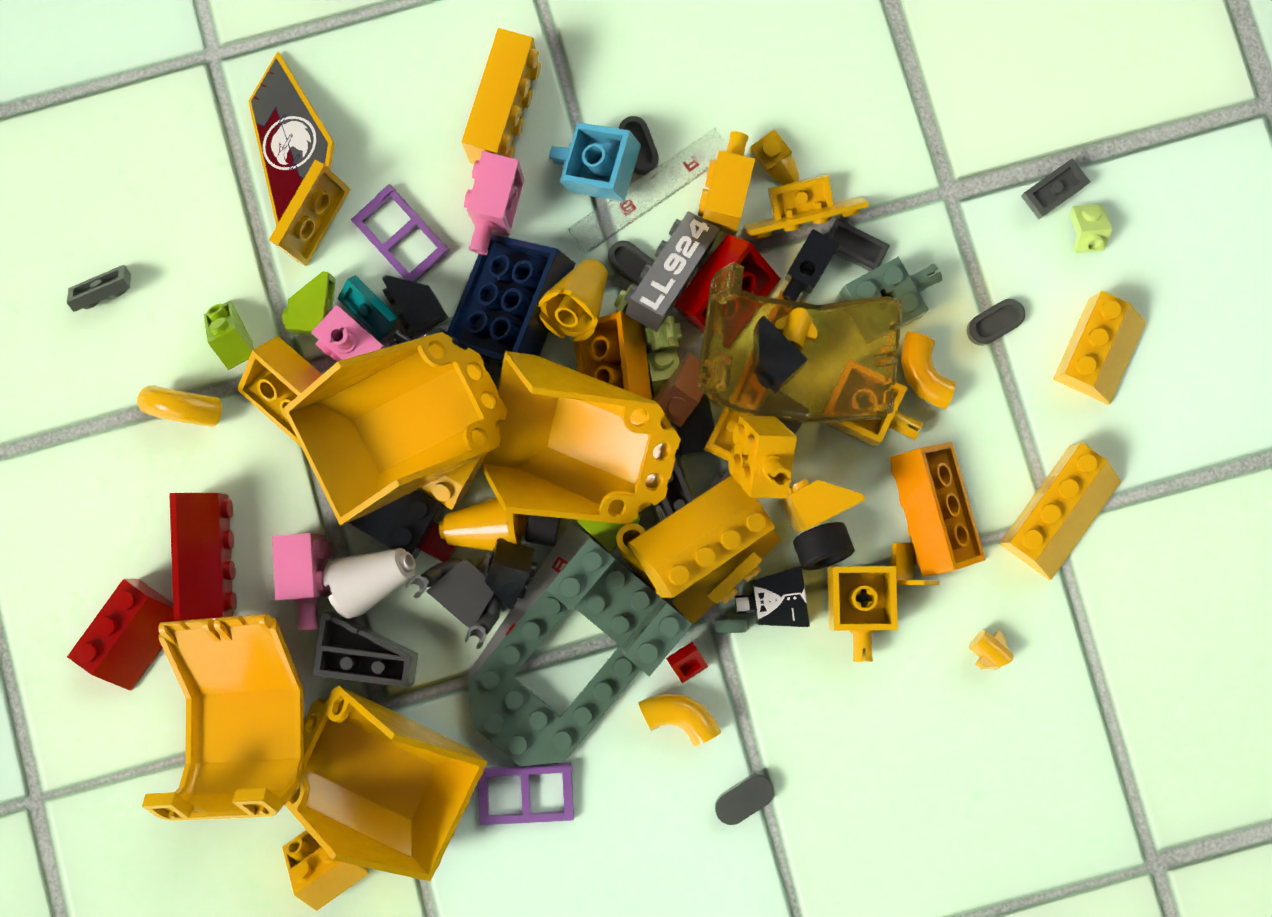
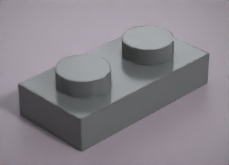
[1021,158,1091,219]
[66,265,131,312]

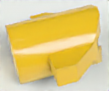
[774,308,818,351]
[969,630,1014,670]

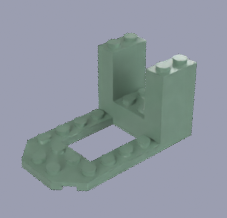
[468,537,693,766]

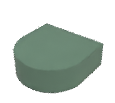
[715,619,747,633]

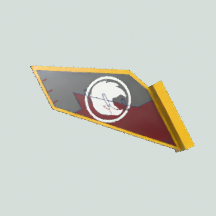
[248,51,351,267]

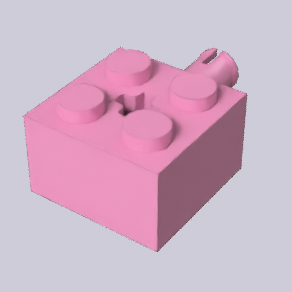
[464,151,525,255]
[311,305,385,362]
[272,533,332,631]

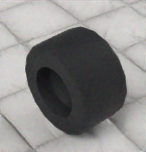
[525,515,561,547]
[793,522,855,571]

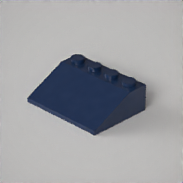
[447,234,576,366]

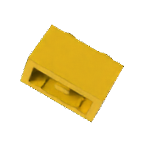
[282,830,369,911]

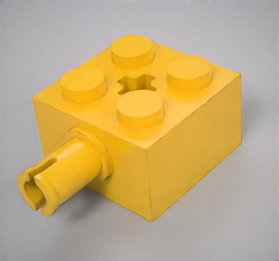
[698,131,755,235]
[819,360,923,447]
[728,415,797,498]
[827,566,898,662]

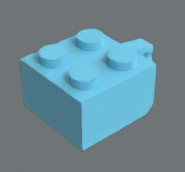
[549,123,641,202]

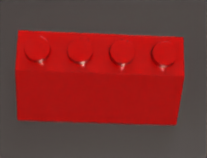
[169,493,237,621]

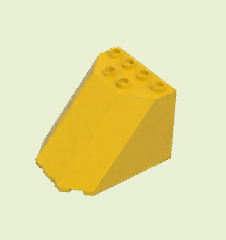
[283,332,507,525]
[481,351,681,524]
[285,686,487,882]

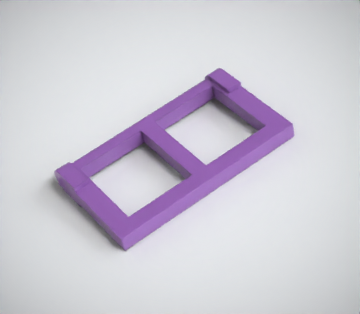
[351,184,451,282]
[477,762,574,825]

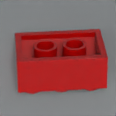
[674,234,781,350]
[67,579,174,691]

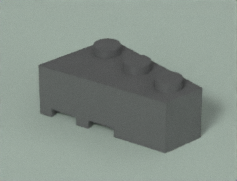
[312,611,418,688]

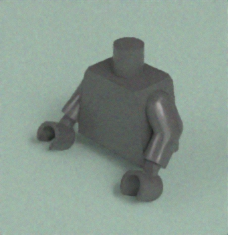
[405,552,502,649]

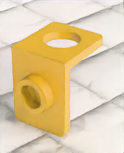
[891,542,940,585]

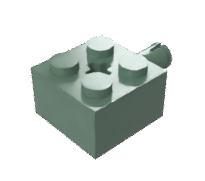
[839,256,943,345]

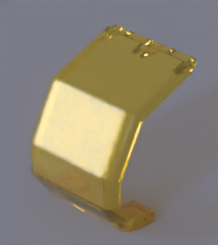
[698,262,903,424]

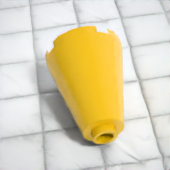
[538,259,608,341]
[439,497,527,551]

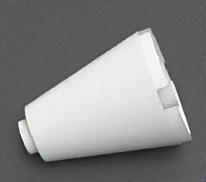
[323,548,416,619]

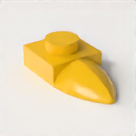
[749,129,799,185]

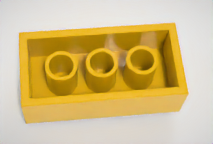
[461,27,541,164]

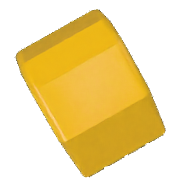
[142,614,304,821]

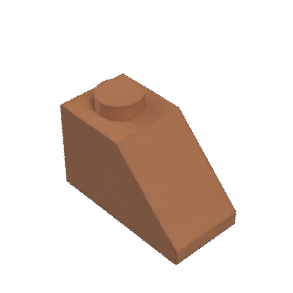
[653,352,714,427]

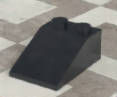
[348,490,446,559]

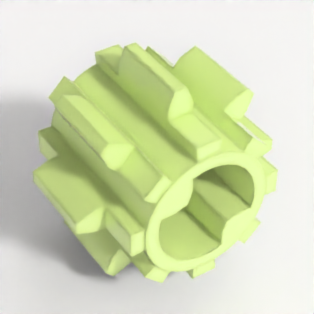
[644,316,682,352]

